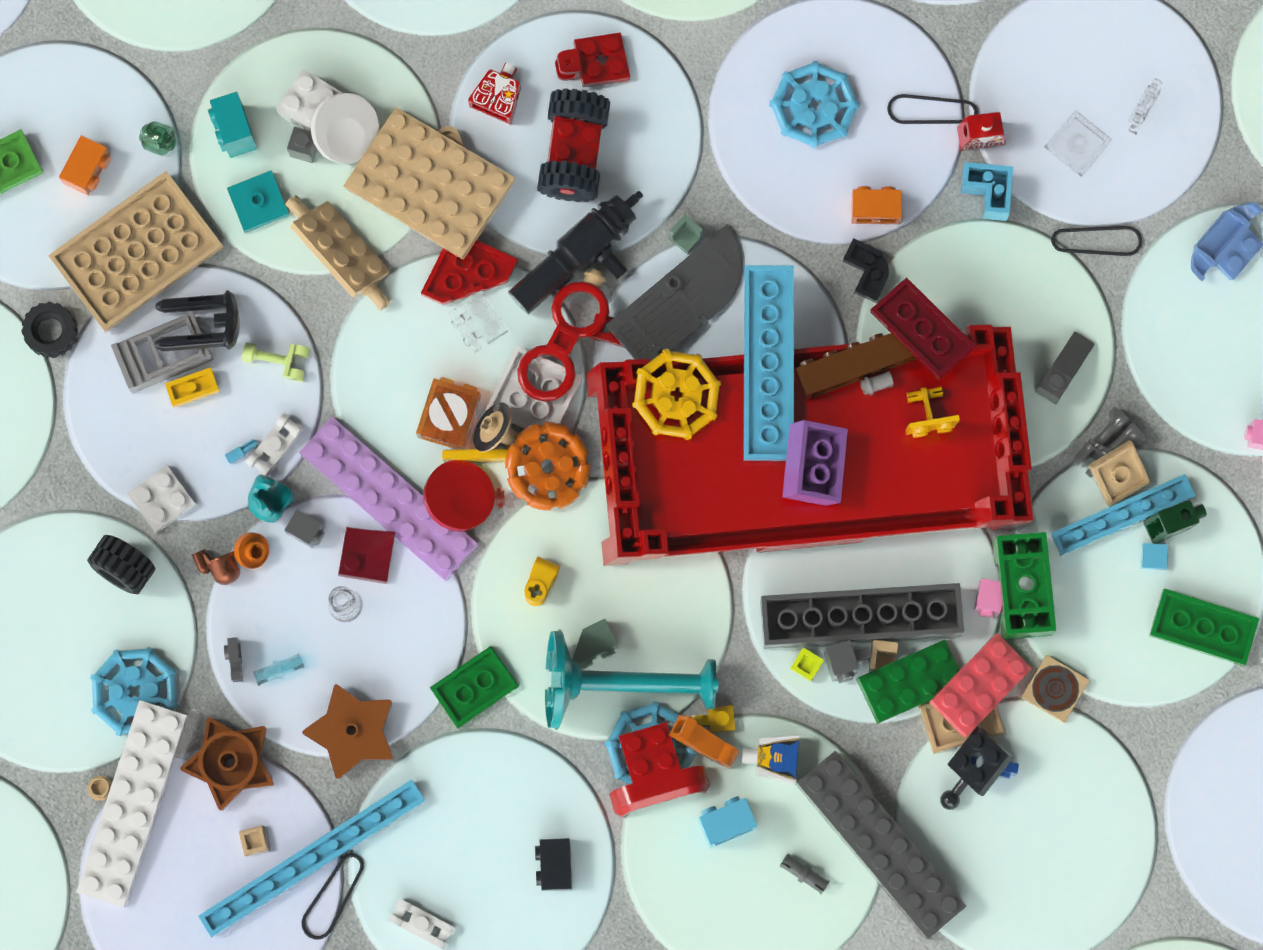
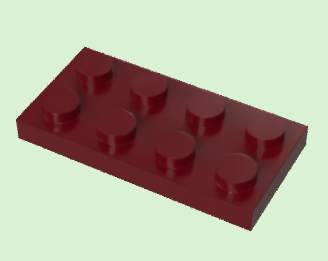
[870,277,976,381]

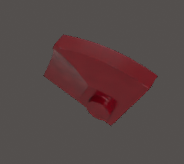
[338,527,395,584]

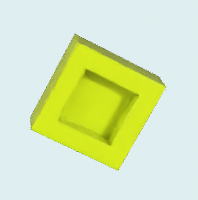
[790,647,824,682]

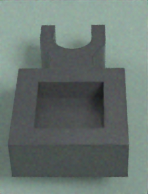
[224,637,243,682]

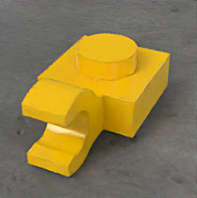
[691,705,735,733]

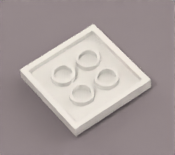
[485,345,583,440]

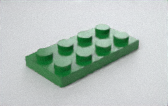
[1149,588,1260,666]
[856,639,960,724]

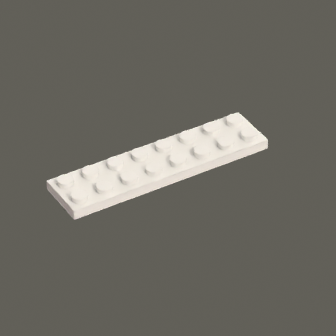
[76,700,188,908]

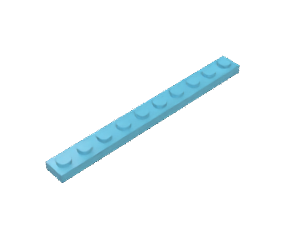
[198,780,425,938]

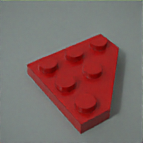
[421,240,518,305]

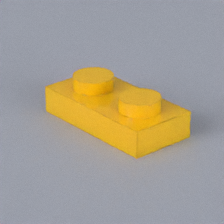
[164,367,220,408]

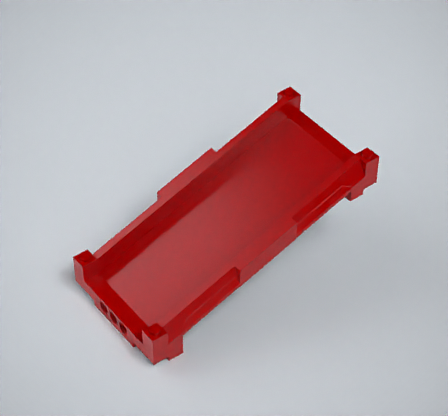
[586,325,1034,566]

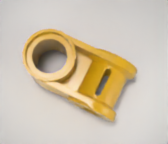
[524,556,561,607]

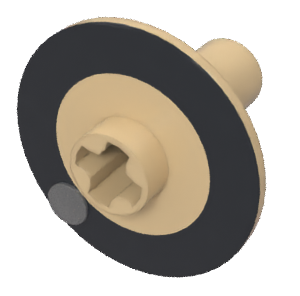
[473,402,527,452]

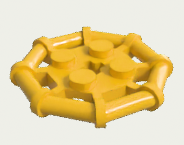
[632,348,721,440]

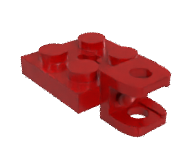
[555,32,630,87]

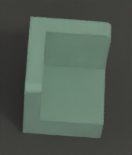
[669,215,703,255]

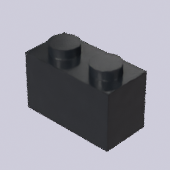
[535,838,572,892]

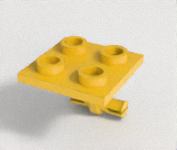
[906,387,960,438]

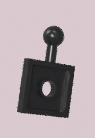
[940,726,1014,810]

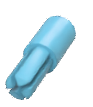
[225,439,258,464]

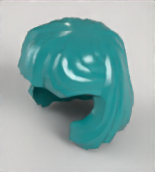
[247,474,295,523]

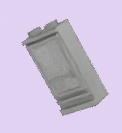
[111,311,215,394]

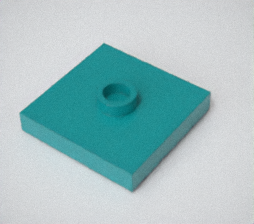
[227,170,290,233]

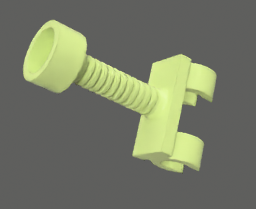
[242,342,310,382]

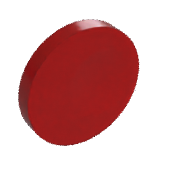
[423,460,495,532]

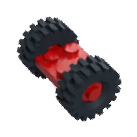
[537,88,610,202]

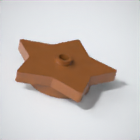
[302,684,393,779]
[180,717,274,811]

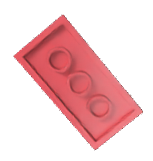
[929,633,1032,738]

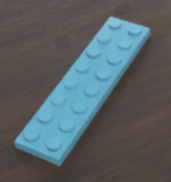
[744,265,794,461]

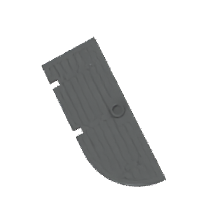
[605,224,743,361]

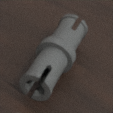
[779,853,830,895]

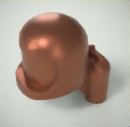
[192,549,241,585]

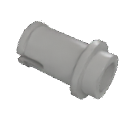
[860,371,894,396]

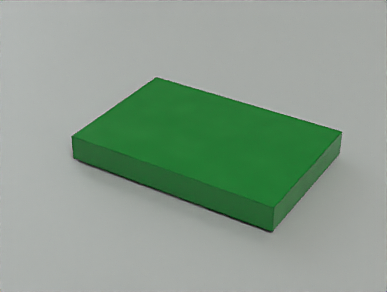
[430,646,519,729]

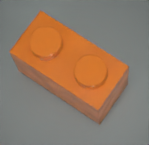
[59,135,111,196]
[851,186,901,224]

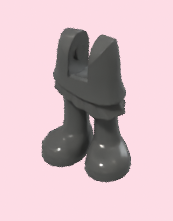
[1073,407,1147,478]

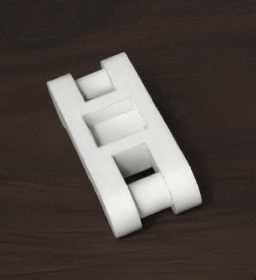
[246,413,304,476]
[387,898,456,950]

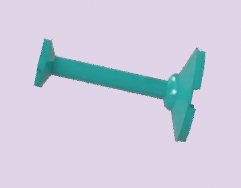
[545,629,719,730]

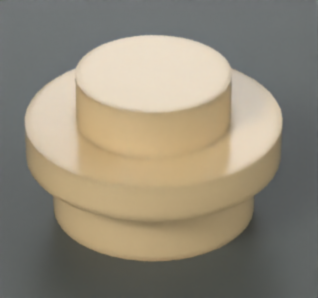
[583,269,607,288]
[87,775,112,801]

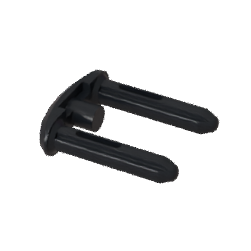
[155,290,240,351]

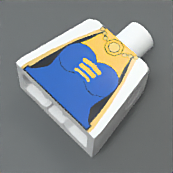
[742,735,800,785]

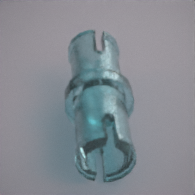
[253,653,305,686]

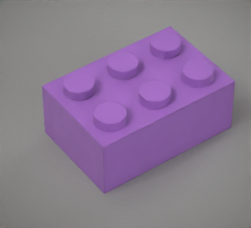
[783,420,848,506]

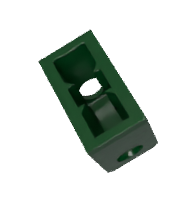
[1143,500,1207,544]

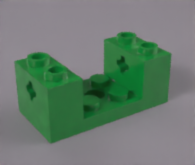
[992,532,1056,640]

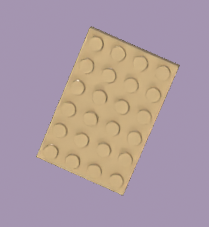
[343,107,516,260]
[48,171,224,333]

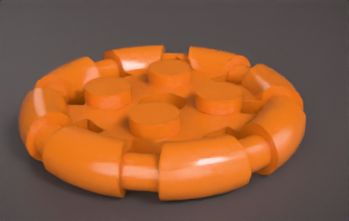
[505,422,590,511]

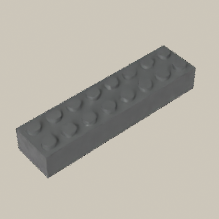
[760,583,964,649]
[796,751,967,940]

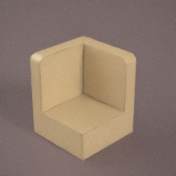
[868,640,898,672]

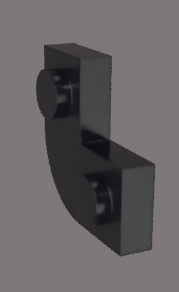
[842,238,889,303]

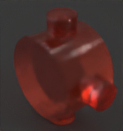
[494,488,506,509]

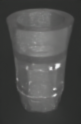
[328,586,363,622]

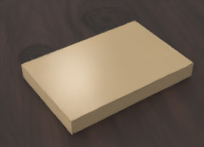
[919,703,1005,754]

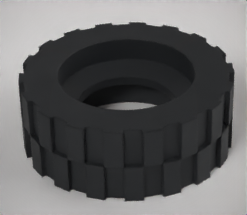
[21,302,78,358]

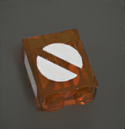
[416,377,481,449]

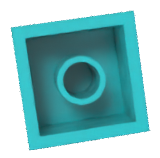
[207,91,257,158]

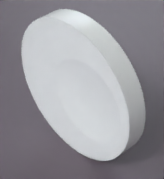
[311,93,379,164]

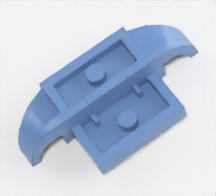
[1191,202,1263,281]

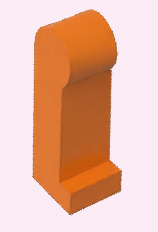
[669,715,739,769]

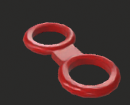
[517,281,610,402]

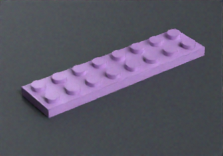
[299,417,478,582]

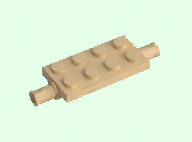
[285,195,391,311]

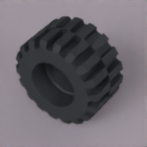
[87,535,156,595]

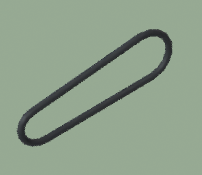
[887,94,978,124]
[1051,226,1142,256]
[301,853,364,940]

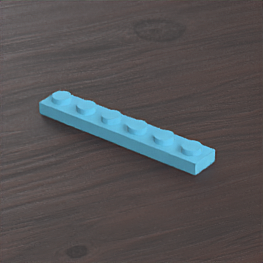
[1050,474,1196,557]

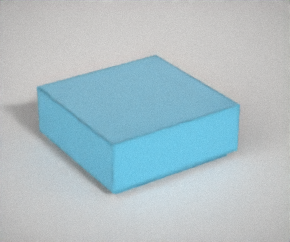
[1141,543,1168,570]

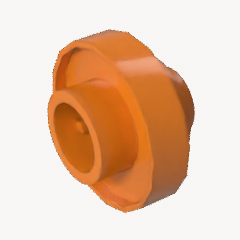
[234,532,269,569]

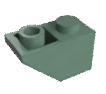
[572,618,618,670]

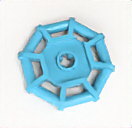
[769,61,860,148]
[90,647,179,737]
[605,701,698,784]

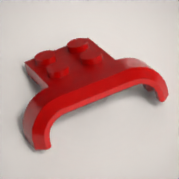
[609,722,710,818]

